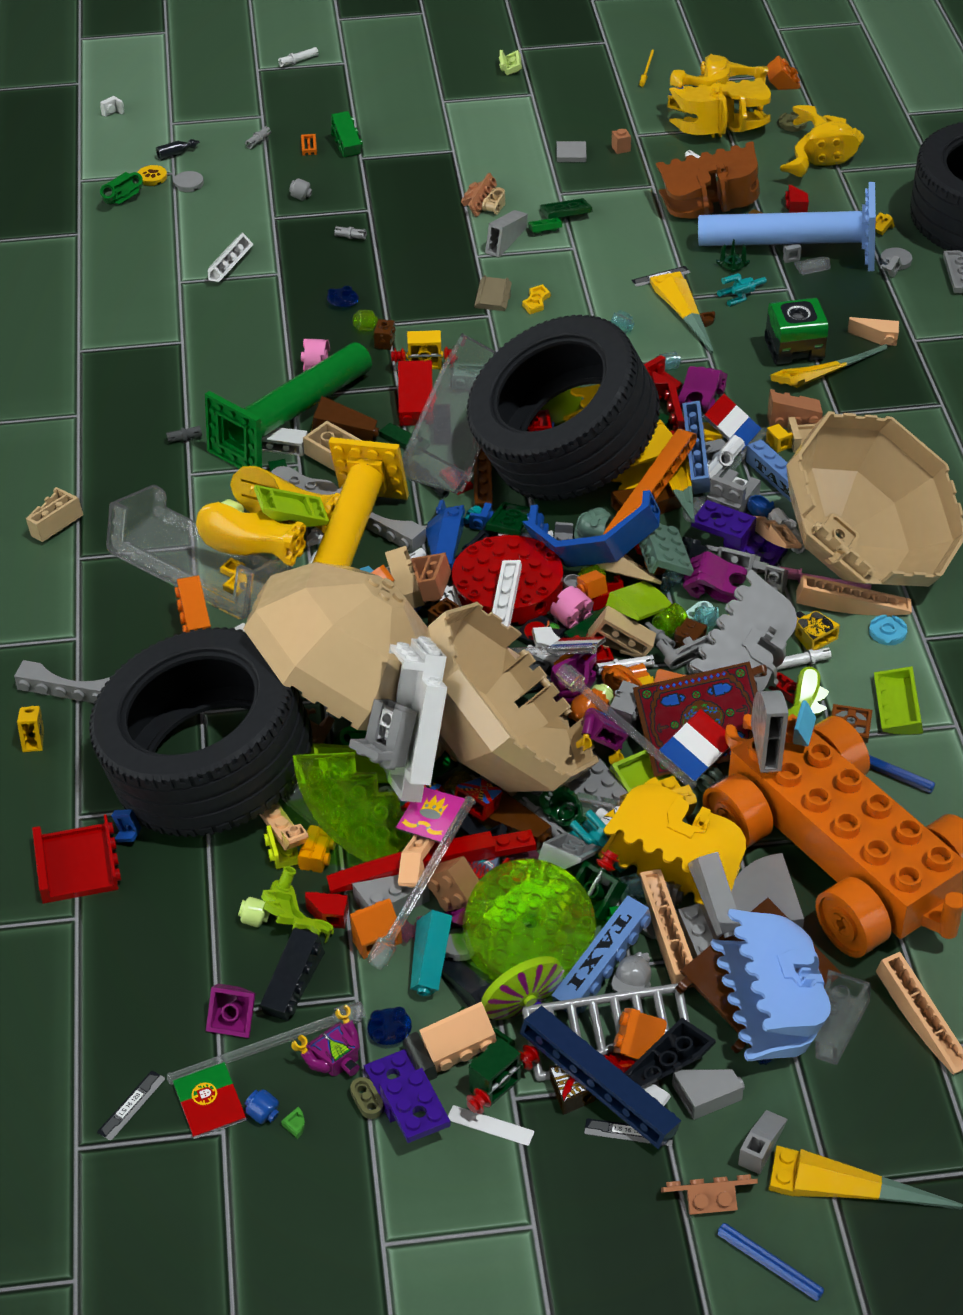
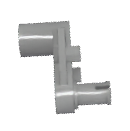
[656,635,712,669]

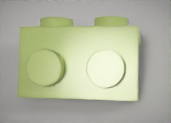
[498,50,522,75]

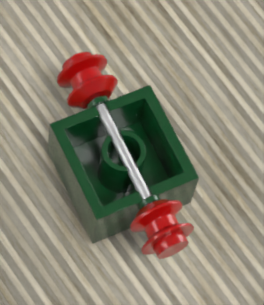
[563,849,628,930]
[466,1038,540,1114]

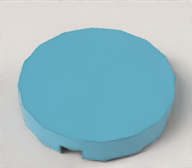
[869,615,907,645]

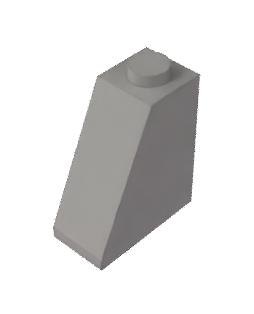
[672,1069,745,1120]

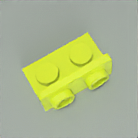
[264,825,299,869]

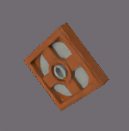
[831,704,873,743]

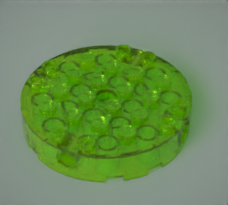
[463,859,596,981]

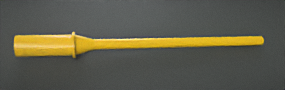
[639,50,654,87]

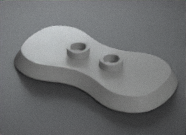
[271,466,339,495]

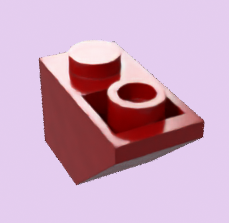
[785,185,809,213]
[305,892,349,929]

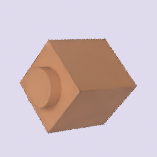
[612,129,631,154]

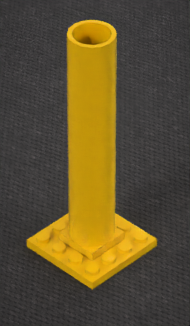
[312,437,409,567]

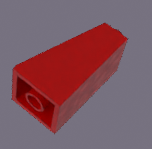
[398,360,433,426]

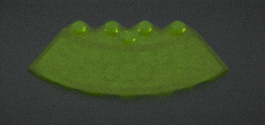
[292,752,414,862]

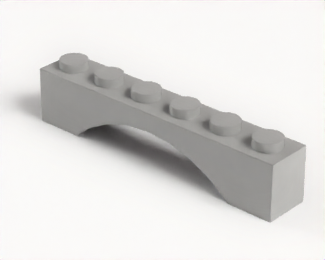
[333,486,426,553]
[14,660,110,703]

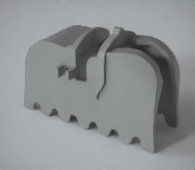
[684,569,797,691]

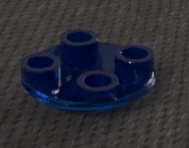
[327,286,359,307]
[367,1007,412,1045]

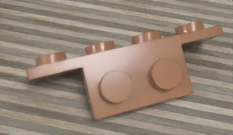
[461,173,497,217]
[661,1174,758,1215]

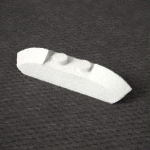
[208,232,253,282]

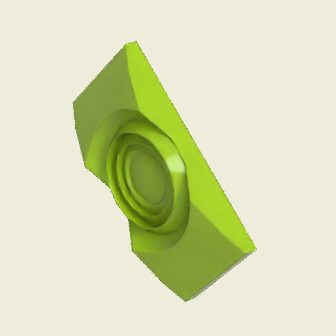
[254,485,329,527]

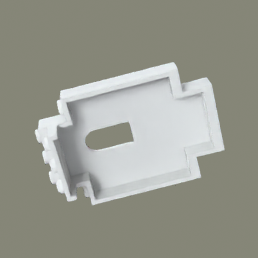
[388,636,447,803]

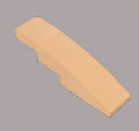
[755,516,802,548]

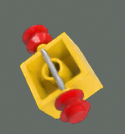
[391,330,458,369]

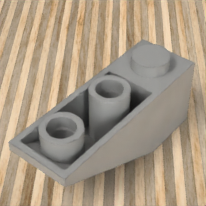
[738,1110,788,1174]

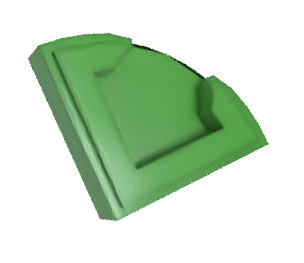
[281,1107,305,1139]

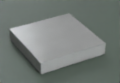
[557,141,586,162]

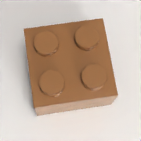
[424,856,486,912]

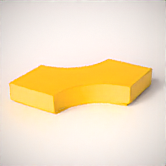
[522,284,551,314]

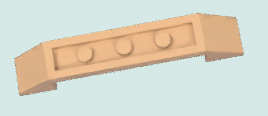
[259,803,309,851]
[398,816,460,888]

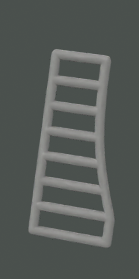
[522,983,690,1081]

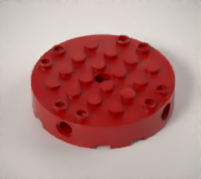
[452,535,564,625]

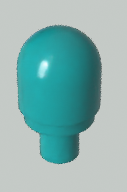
[464,505,482,524]

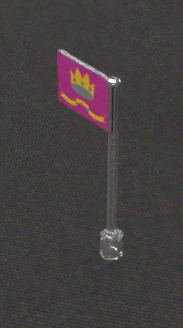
[367,787,476,970]

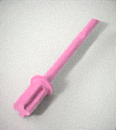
[779,566,871,590]

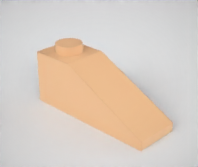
[848,317,899,346]

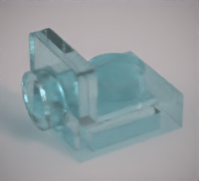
[660,569,685,593]
[694,606,719,627]
[620,872,645,899]

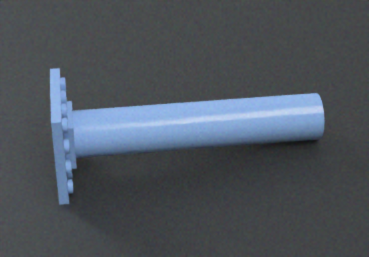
[698,182,876,271]

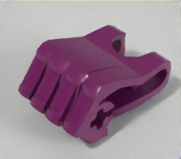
[678,366,727,413]
[683,551,747,603]
[550,650,597,705]

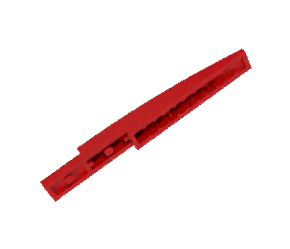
[326,830,536,894]

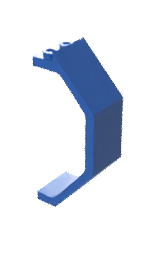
[522,490,660,568]

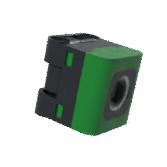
[765,298,828,365]

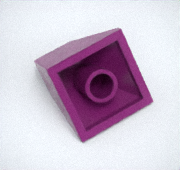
[206,983,256,1038]

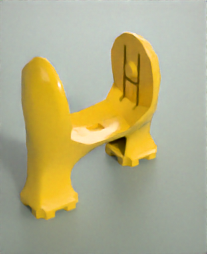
[196,466,340,566]

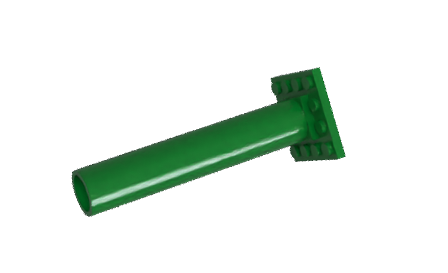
[205,342,372,469]

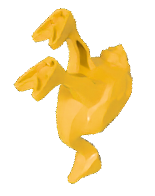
[670,54,768,110]
[780,105,864,177]

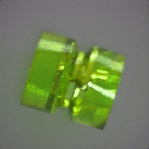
[652,603,688,636]

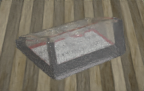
[794,256,831,275]

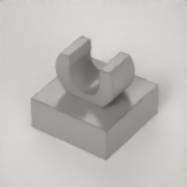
[783,244,801,263]
[881,255,902,278]

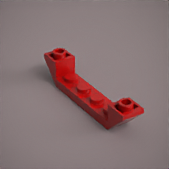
[651,372,685,435]

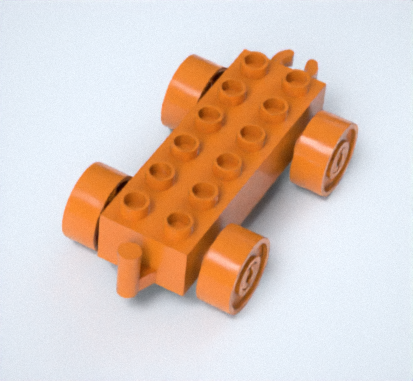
[703,714,963,958]

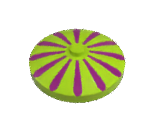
[481,956,564,1020]

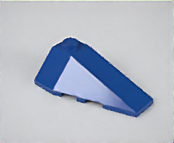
[426,508,464,567]

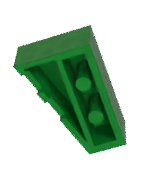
[331,111,363,157]

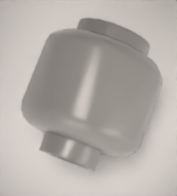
[289,178,312,201]

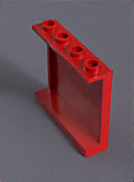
[32,814,121,904]

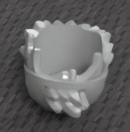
[610,952,652,1002]

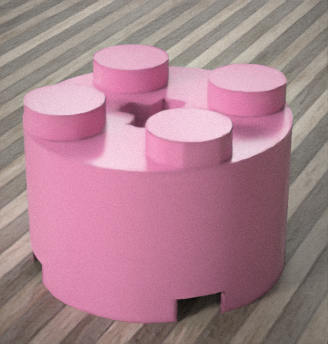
[301,339,330,372]
[550,586,594,629]

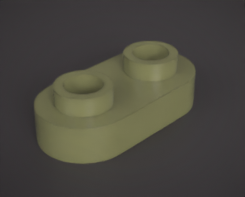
[350,1077,384,1119]

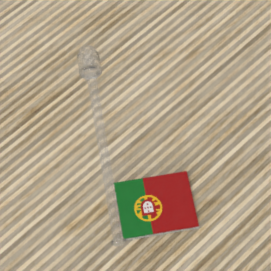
[167,1001,366,1139]

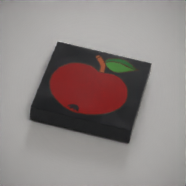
[517,615,567,650]

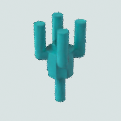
[717,273,767,306]
[569,809,625,873]

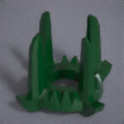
[716,239,750,273]

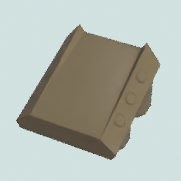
[474,275,512,311]

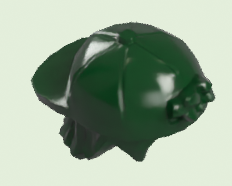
[539,786,587,827]

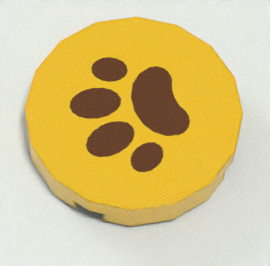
[137,165,167,186]

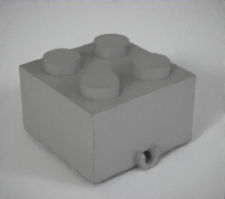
[608,680,640,741]

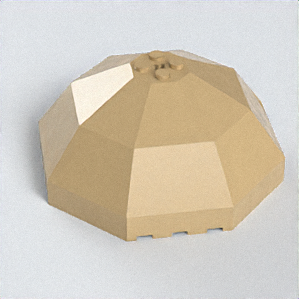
[786,411,963,587]
[243,562,428,731]
[426,602,599,792]

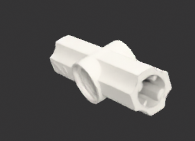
[708,435,745,483]
[768,507,806,554]

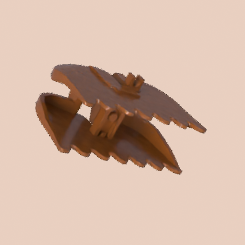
[656,141,760,218]

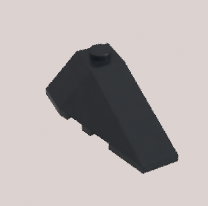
[441,957,495,1021]
[624,1018,716,1088]

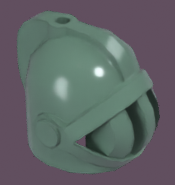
[574,508,612,539]

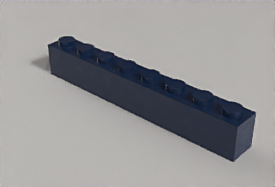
[520,1006,681,1149]

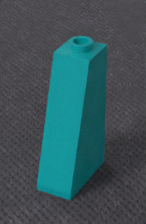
[410,910,452,996]

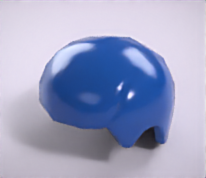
[747,495,775,518]

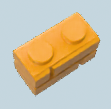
[298,825,336,873]

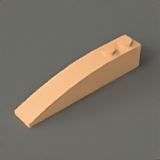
[796,575,912,616]
[640,869,694,988]
[875,952,963,1075]

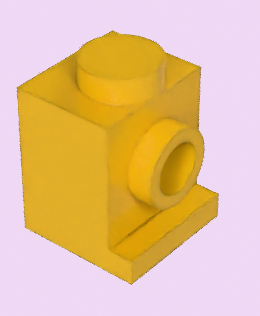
[766,424,793,453]

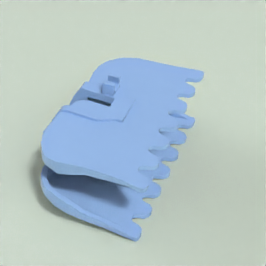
[711,909,831,1061]

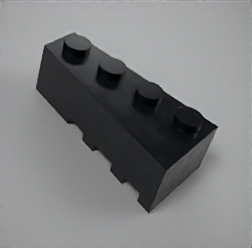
[260,927,325,1021]

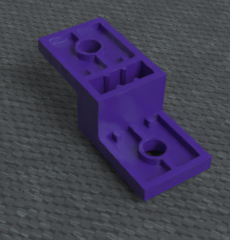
[691,500,788,567]
[363,1049,451,1143]

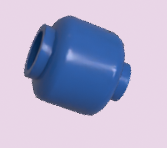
[245,1089,280,1124]

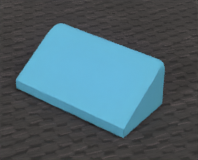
[792,700,816,746]

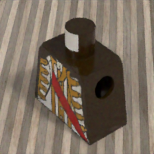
[550,1065,596,1115]

